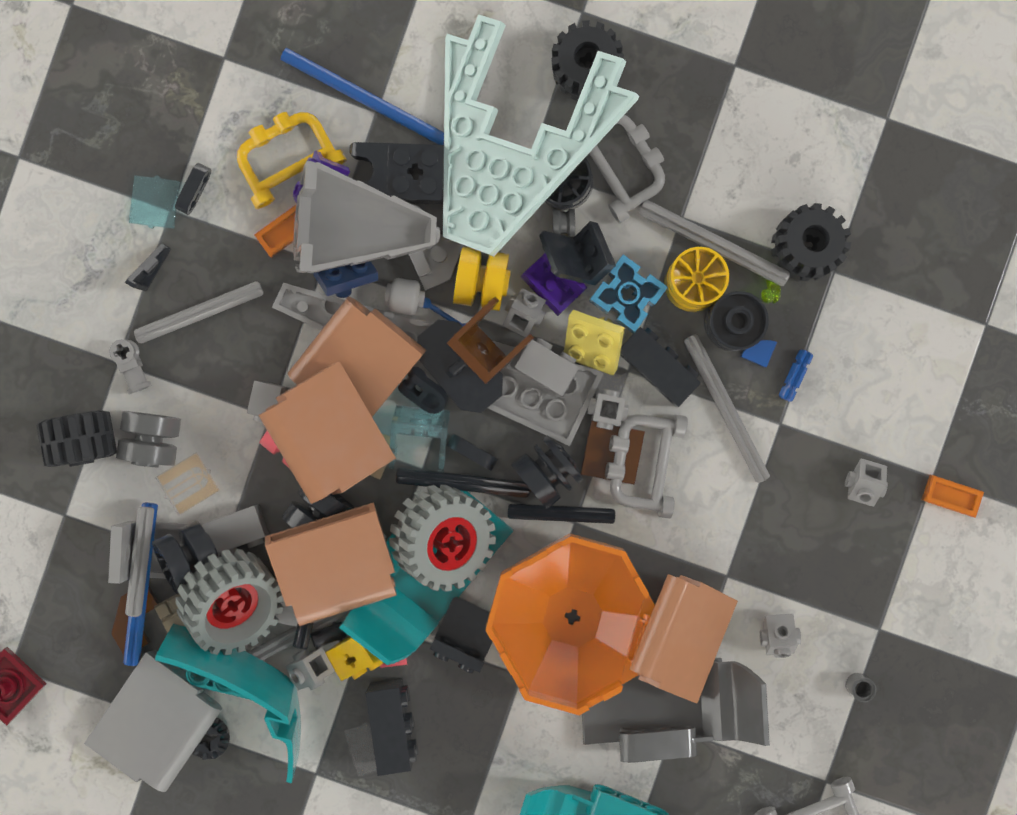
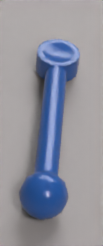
[423,298,466,327]

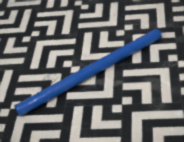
[280,48,444,145]

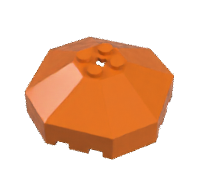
[485,533,655,716]

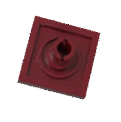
[0,647,47,726]

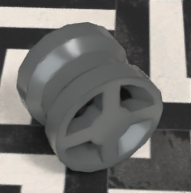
[552,209,575,237]

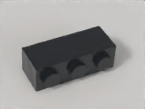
[620,327,701,407]

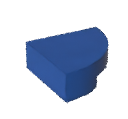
[740,340,777,367]

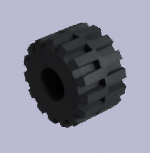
[551,20,624,101]
[771,203,851,281]
[36,410,117,467]

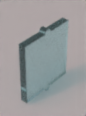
[129,175,180,229]

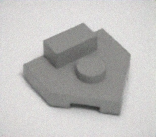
[409,234,464,291]

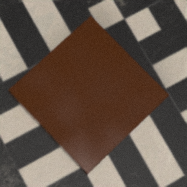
[581,421,645,485]

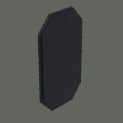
[417,319,503,413]

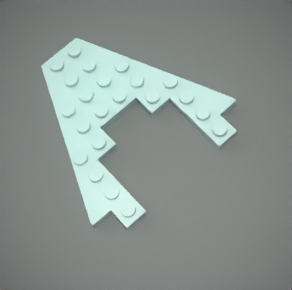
[443,14,639,257]

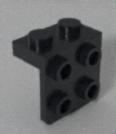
[539,221,616,286]
[430,597,493,673]

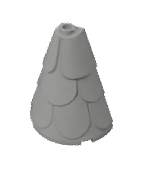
[293,161,440,274]

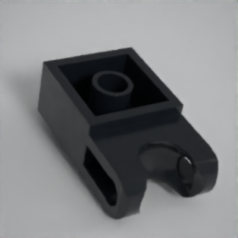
[349,142,444,205]

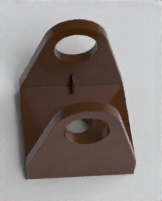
[447,297,535,384]

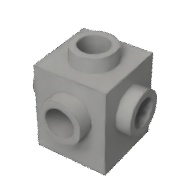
[502,288,546,337]
[588,389,629,430]
[845,458,888,507]
[760,614,801,658]
[285,647,335,690]

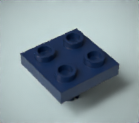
[312,261,378,298]

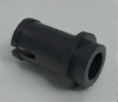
[311,621,347,649]

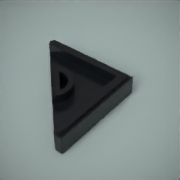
[125,243,171,291]

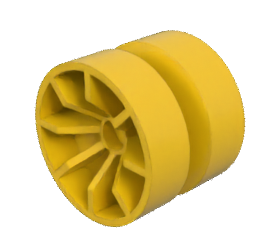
[453,246,511,311]
[664,247,729,312]

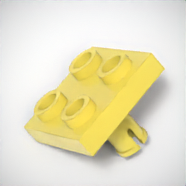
[564,310,625,375]

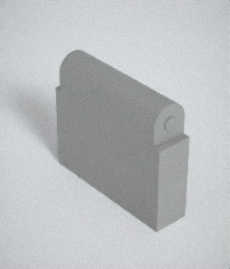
[84,650,222,792]

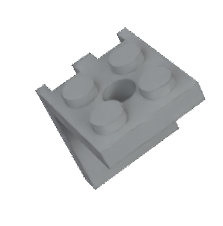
[108,521,188,584]

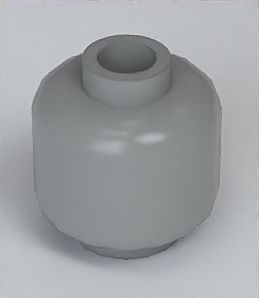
[384,278,425,315]

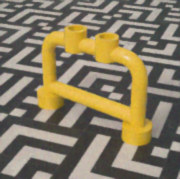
[236,112,347,209]

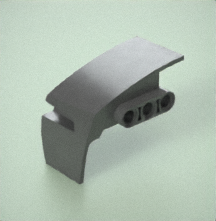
[582,658,770,763]

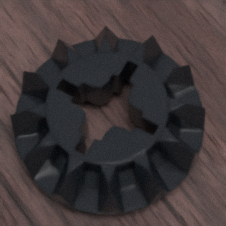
[192,718,230,760]

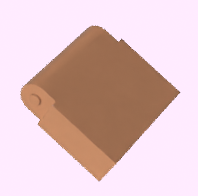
[288,297,426,417]
[258,361,396,504]
[265,502,397,626]
[629,574,738,704]

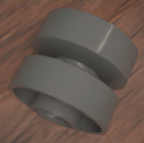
[116,411,181,468]

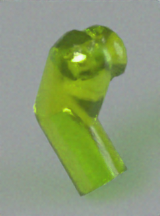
[761,278,781,304]

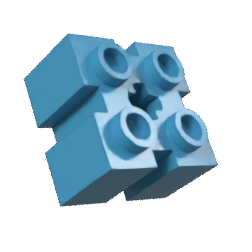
[589,254,668,333]

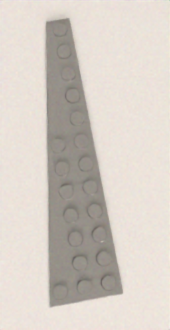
[272,283,604,446]

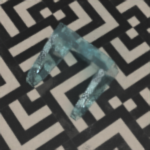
[389,405,450,472]

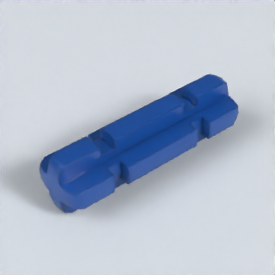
[779,349,813,402]

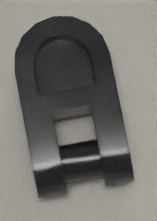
[398,367,448,414]

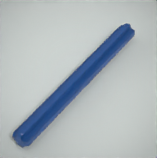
[123,502,158,666]

